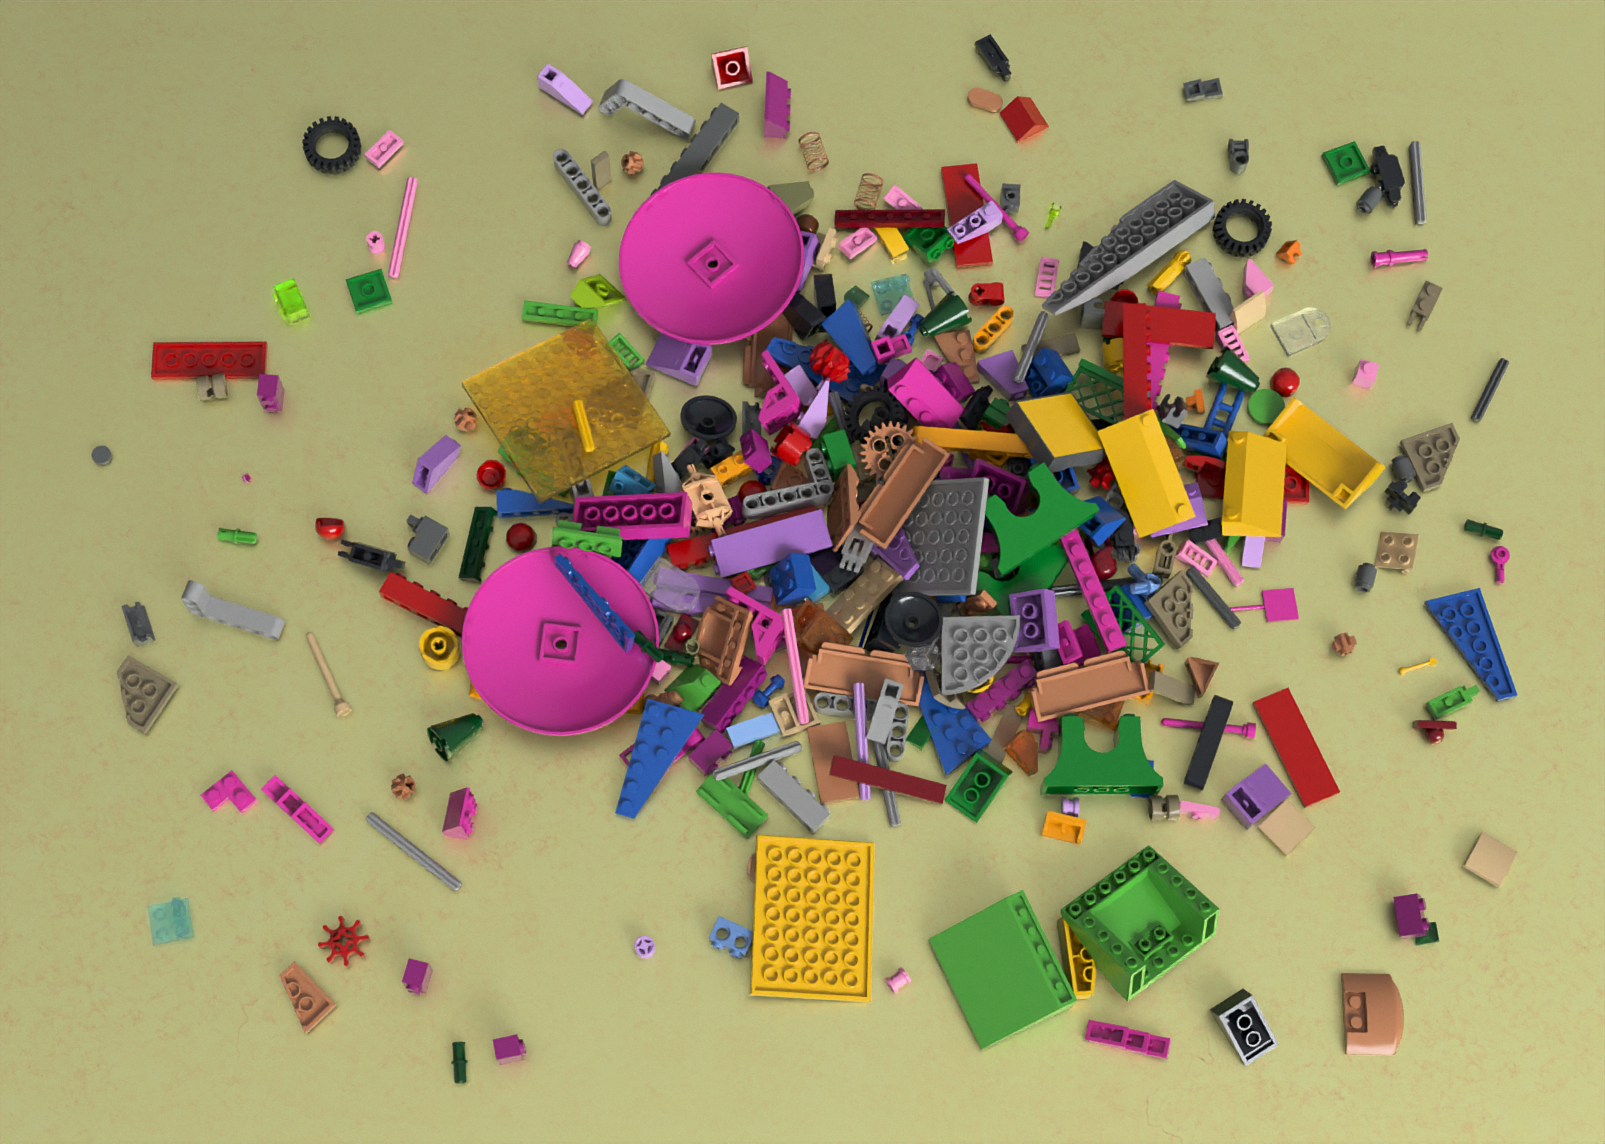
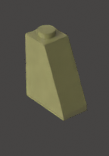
[767,181,814,215]

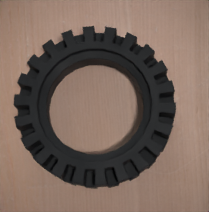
[302,116,361,175]
[1213,199,1272,257]
[844,386,905,446]

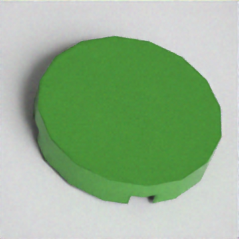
[1247,389,1285,425]

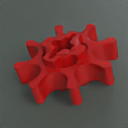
[1086,455,1116,489]
[318,916,370,968]

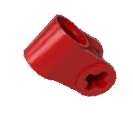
[968,282,1005,306]

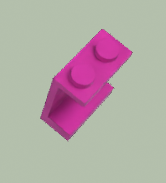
[1058,620,1102,666]

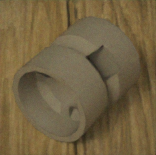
[196,373,228,401]
[1148,795,1180,821]

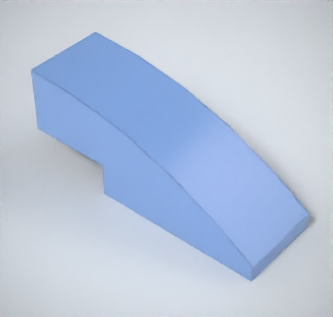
[726,713,781,749]

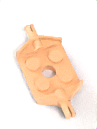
[680,464,733,538]

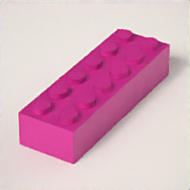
[573,492,693,540]

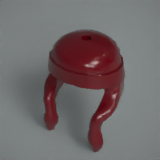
[1084,537,1118,582]

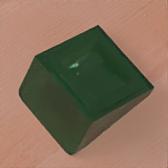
[844,285,870,310]
[1415,922,1439,946]

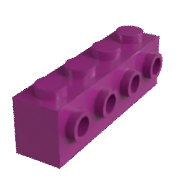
[701,655,767,734]
[965,659,1037,723]

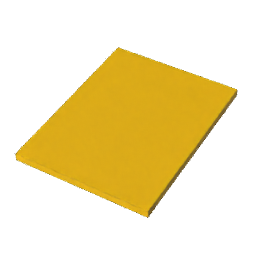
[750,835,874,1002]

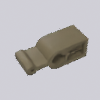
[1152,533,1176,579]

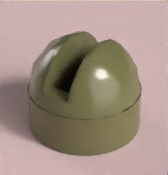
[683,639,700,655]

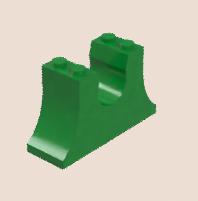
[984,462,1100,578]
[976,545,1068,616]
[1040,714,1164,795]

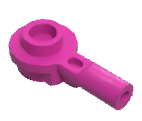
[1490,546,1510,583]

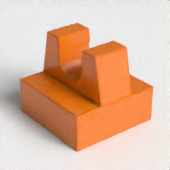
[1276,240,1302,264]
[1186,389,1205,414]

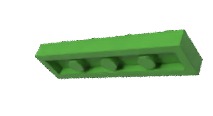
[521,300,598,330]

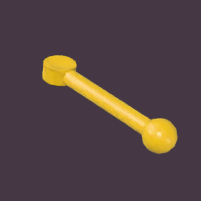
[1399,658,1437,674]

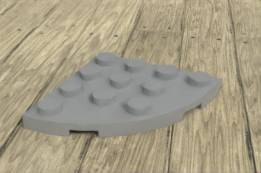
[942,615,1020,695]

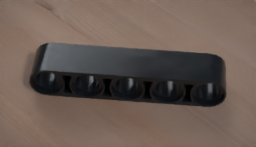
[1184,695,1234,791]

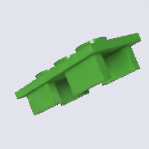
[552,520,623,558]
[696,768,769,839]

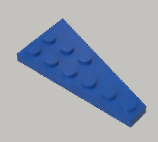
[765,337,887,403]
[554,554,635,653]
[1424,588,1517,702]
[912,652,992,776]
[615,699,705,818]

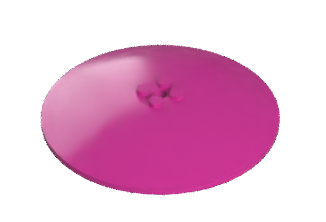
[619,173,804,345]
[462,546,659,736]

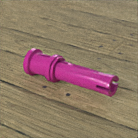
[1371,249,1428,268]

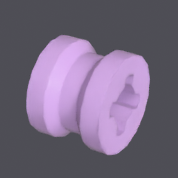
[1061,797,1079,817]
[634,936,655,958]

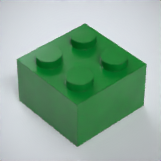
[820,429,856,482]

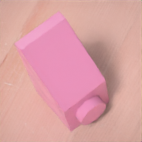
[1242,259,1274,300]

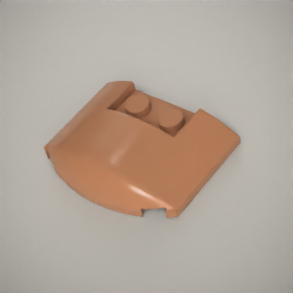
[827,464,862,552]
[696,595,753,685]
[1341,973,1404,1055]

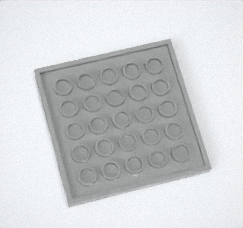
[886,477,989,596]

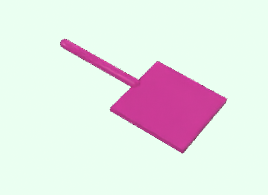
[1230,588,1299,622]

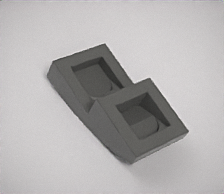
[1183,78,1223,101]

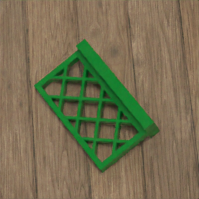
[1064,358,1150,425]
[1081,585,1166,663]

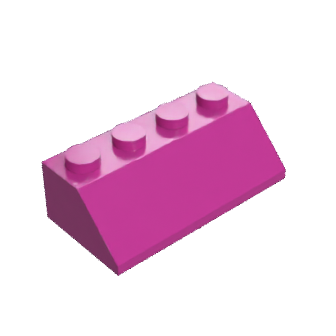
[887,357,965,429]

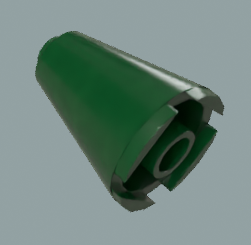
[918,291,972,338]
[1206,346,1260,393]
[427,713,484,761]

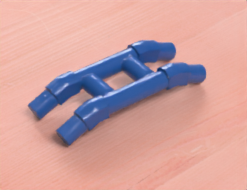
[1203,384,1244,439]

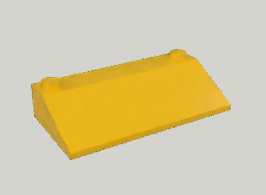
[1263,397,1385,509]
[1097,409,1196,538]
[1222,431,1287,537]

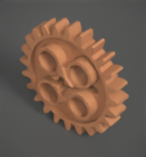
[860,421,921,483]

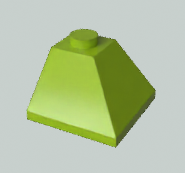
[570,274,626,308]

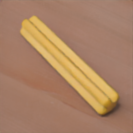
[572,400,595,452]

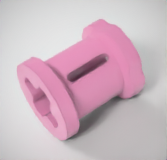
[366,231,385,254]
[884,967,911,994]

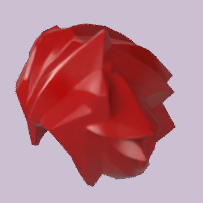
[809,339,851,383]

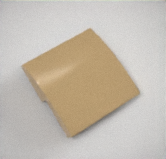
[1230,290,1266,335]
[769,688,820,736]
[1258,799,1315,855]
[1464,832,1517,888]

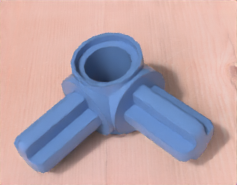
[1127,563,1161,599]

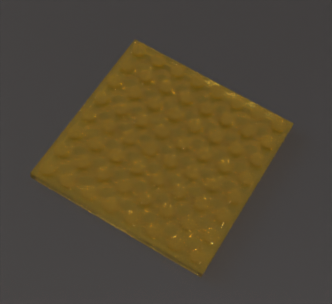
[462,318,671,504]

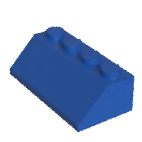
[611,538,673,587]

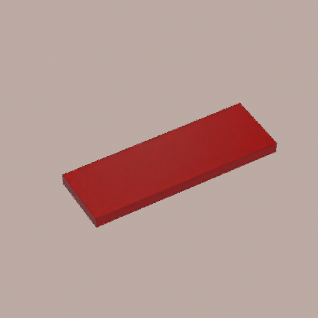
[941,163,993,268]
[1101,300,1216,350]
[151,342,268,380]
[1195,463,1309,504]
[1252,688,1340,808]

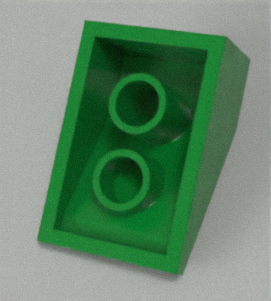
[945,749,1013,823]

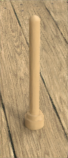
[306,632,351,717]

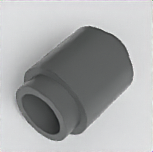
[1356,187,1382,214]
[1391,454,1416,483]
[1354,563,1377,592]

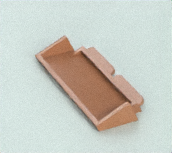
[742,313,793,397]
[858,437,950,550]
[803,641,924,706]
[1027,650,1150,722]

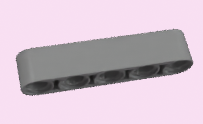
[553,149,612,226]

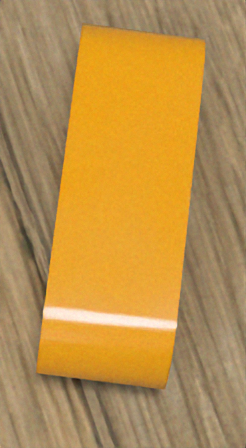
[972,306,1014,354]

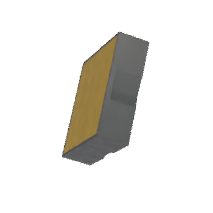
[1005,392,1106,472]

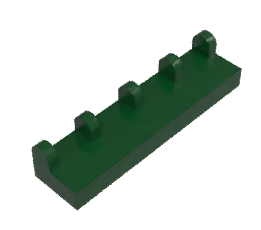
[458,507,497,584]

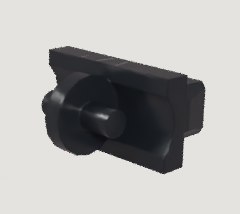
[702,435,735,469]
[1384,479,1421,515]

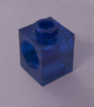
[756,455,782,485]

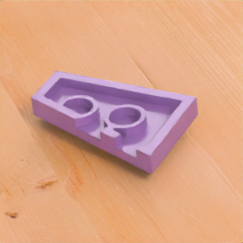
[872,526,920,580]

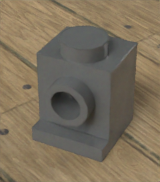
[1000,183,1021,214]

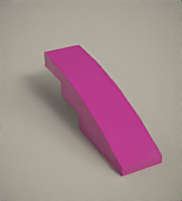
[261,775,334,844]
[1085,1020,1171,1060]

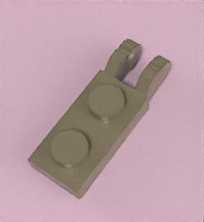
[1407,280,1443,330]

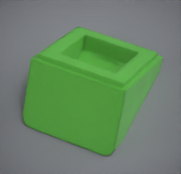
[1224,536,1242,554]

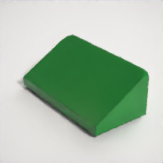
[906,716,937,751]

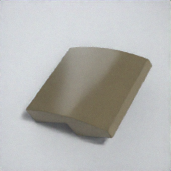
[924,664,966,710]

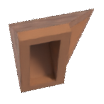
[1184,657,1219,698]

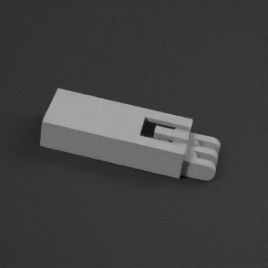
[840,504,874,573]

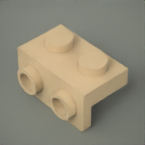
[811,228,838,271]

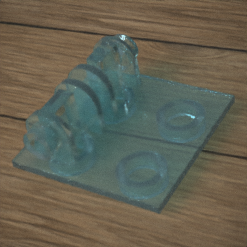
[871,274,914,315]
[147,897,194,946]

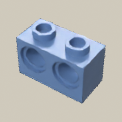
[709,916,753,958]

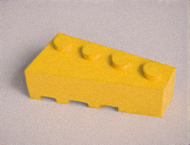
[1057,917,1096,999]

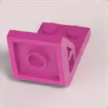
[758,350,803,436]
[726,586,784,667]

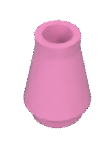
[566,240,591,269]

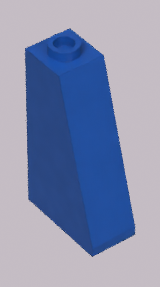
[821,299,881,376]

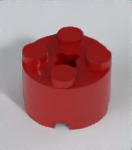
[770,421,812,466]

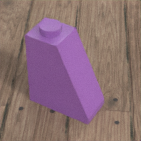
[977,350,1028,401]
[412,435,461,494]

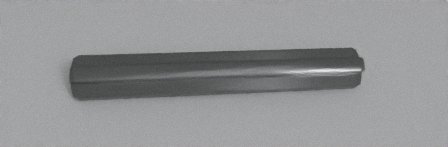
[1471,358,1509,422]
[1186,566,1241,629]

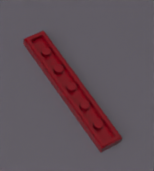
[834,209,945,228]
[829,755,947,805]

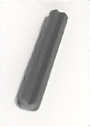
[828,391,855,444]

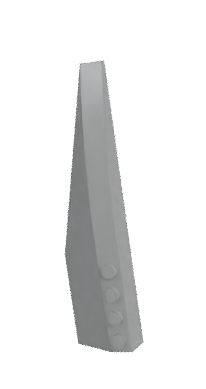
[1042,180,1215,315]

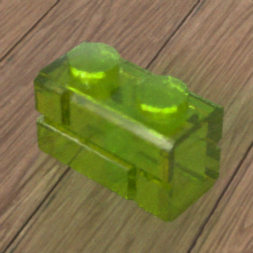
[272,278,310,324]

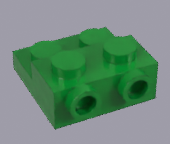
[902,226,955,263]

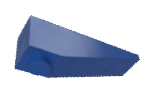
[1166,423,1228,459]
[496,488,574,519]

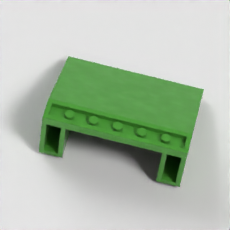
[1061,845,1219,1002]
[928,890,1078,1050]

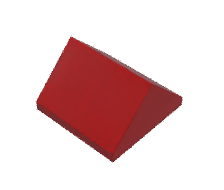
[711,46,753,89]
[1000,96,1049,143]

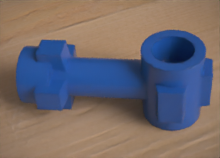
[901,314,924,346]
[752,674,785,708]

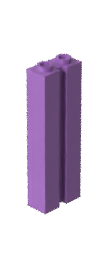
[708,509,833,578]
[650,568,773,627]

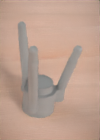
[923,267,957,309]

